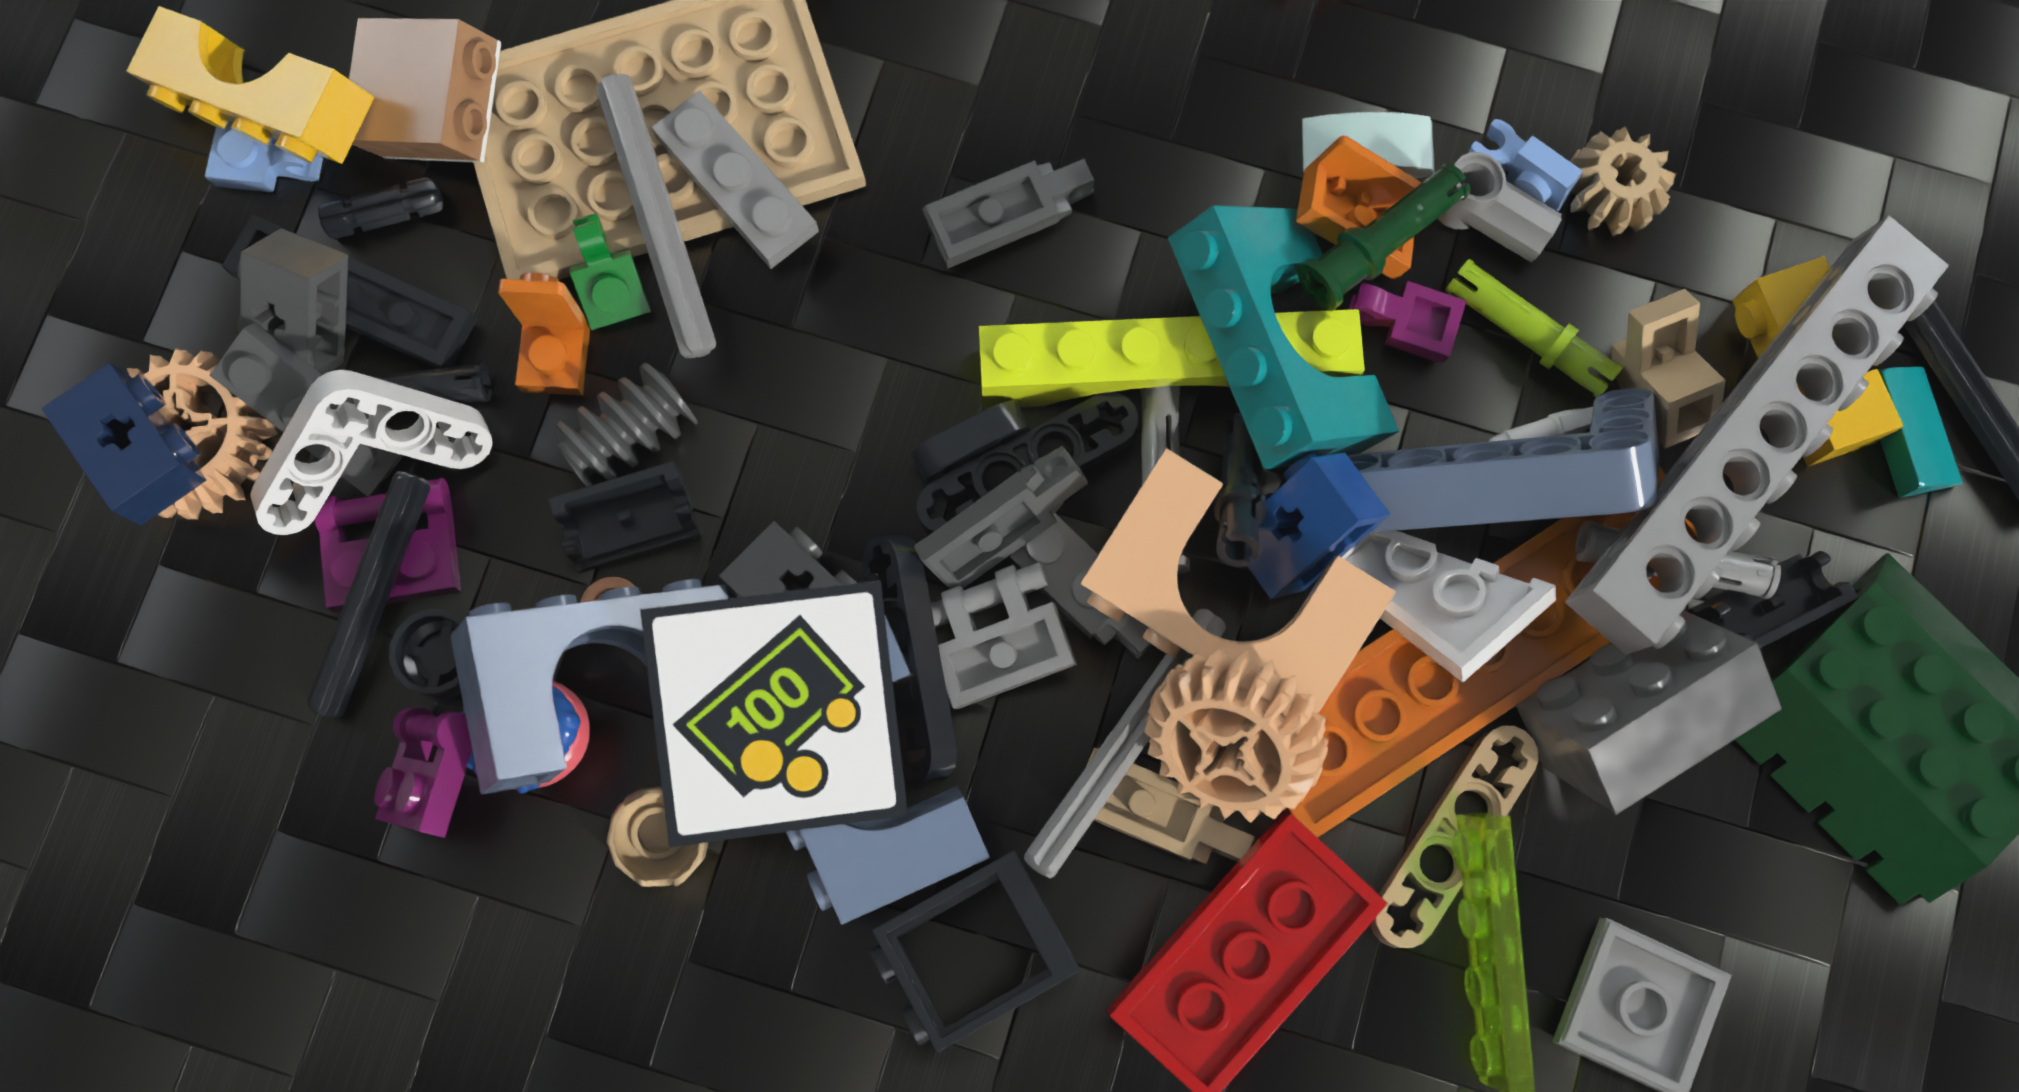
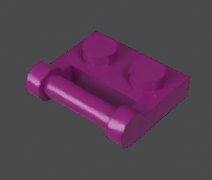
[314,478,461,612]
[374,707,472,838]

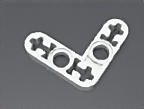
[250,370,492,535]

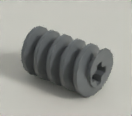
[555,362,698,487]

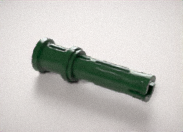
[1297,163,1470,311]

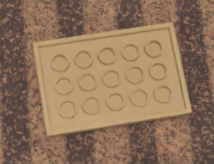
[473,0,866,280]

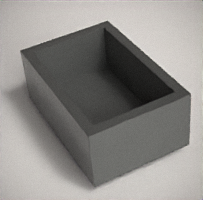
[1516,610,1782,815]

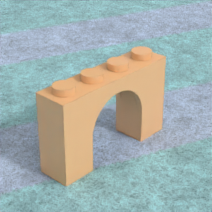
[1081,448,1396,714]

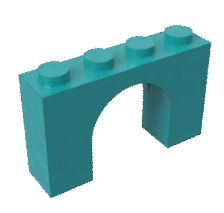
[1168,205,1400,469]

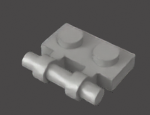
[931,562,1077,709]

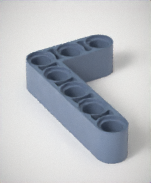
[1347,388,1660,532]

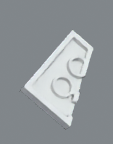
[1341,530,1556,682]

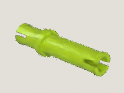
[1445,259,1623,397]

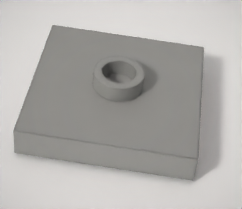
[1552,918,1732,1092]

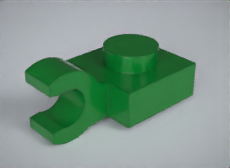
[570,212,651,330]

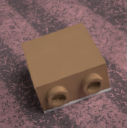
[349,18,501,163]

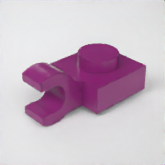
[1348,281,1466,364]

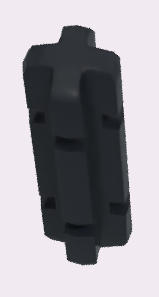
[318,176,443,239]

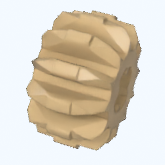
[1570,127,1676,237]

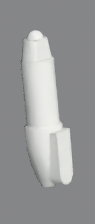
[1489,407,1593,442]

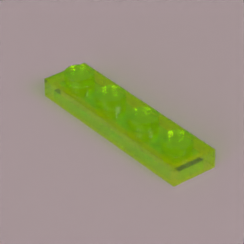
[1452,812,1535,1092]

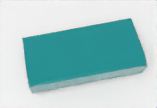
[1878,367,1963,498]

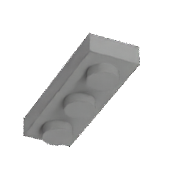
[652,90,819,269]

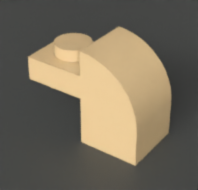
[1611,289,1725,448]

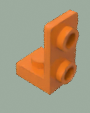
[498,273,590,396]

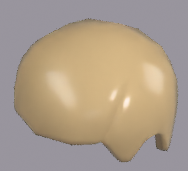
[607,786,708,887]

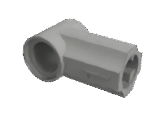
[1437,152,1562,263]

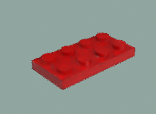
[1106,810,1388,1092]

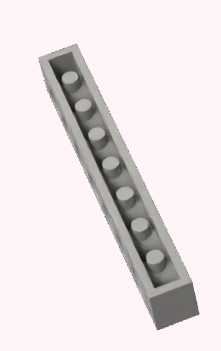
[1565,215,1949,655]

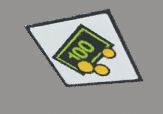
[640,580,908,847]

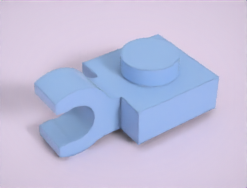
[1469,119,1582,212]
[204,122,323,193]

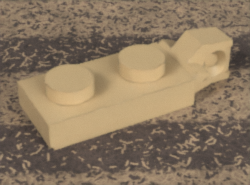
[1086,747,1255,865]

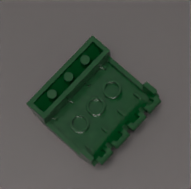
[1734,553,2019,905]

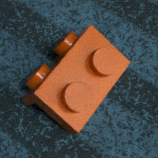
[1296,136,1422,280]

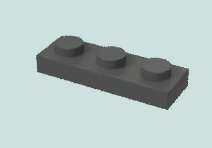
[209,322,403,496]

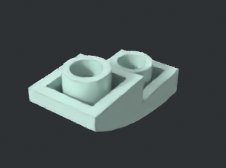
[1302,112,1434,179]

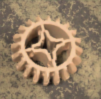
[127,348,278,519]
[1144,648,1329,823]

